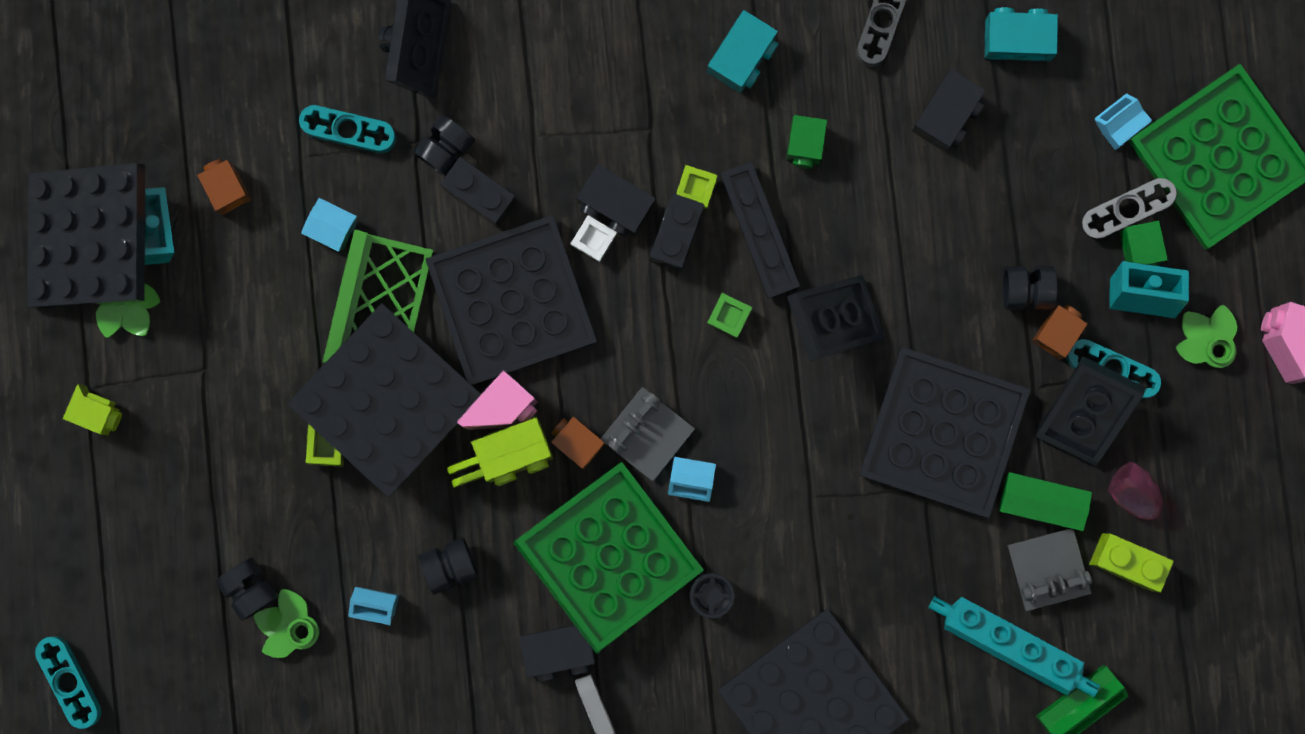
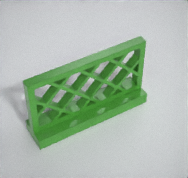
[322,230,433,364]

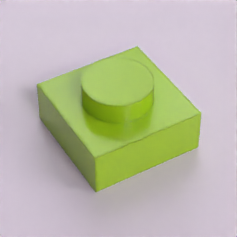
[676,165,718,209]

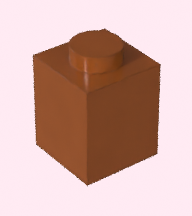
[197,159,251,215]
[1031,305,1087,360]
[551,417,605,470]

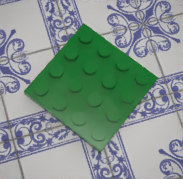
[1128,64,1305,250]
[513,462,704,653]

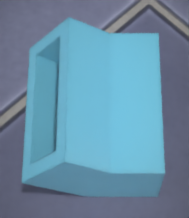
[1094,93,1152,150]
[301,198,357,252]
[668,457,716,502]
[348,587,399,625]

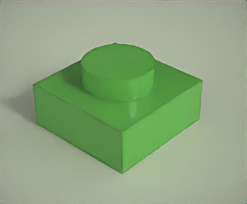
[707,293,752,339]

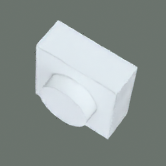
[571,215,617,263]

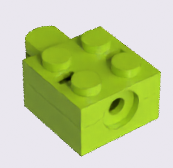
[447,418,554,488]

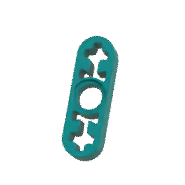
[299,105,396,153]
[1066,339,1161,399]
[35,636,101,729]

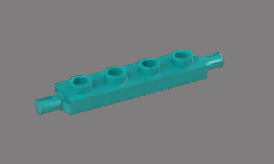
[928,596,1100,698]

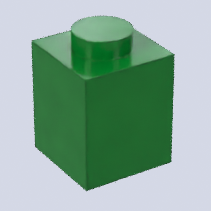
[786,115,827,169]
[1119,221,1168,266]

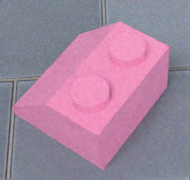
[1261,302,1305,384]
[457,370,537,430]

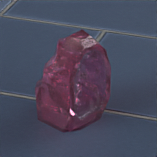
[1108,461,1163,520]

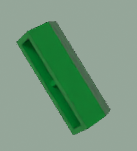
[999,472,1092,531]
[1036,665,1129,734]

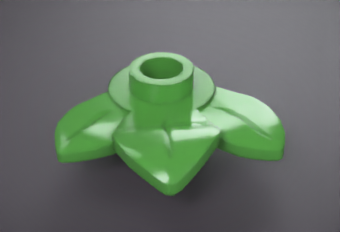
[96,284,161,338]
[1176,305,1237,368]
[254,589,319,658]

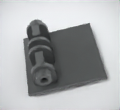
[601,387,695,481]
[1007,528,1092,611]

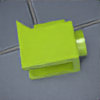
[63,384,122,436]

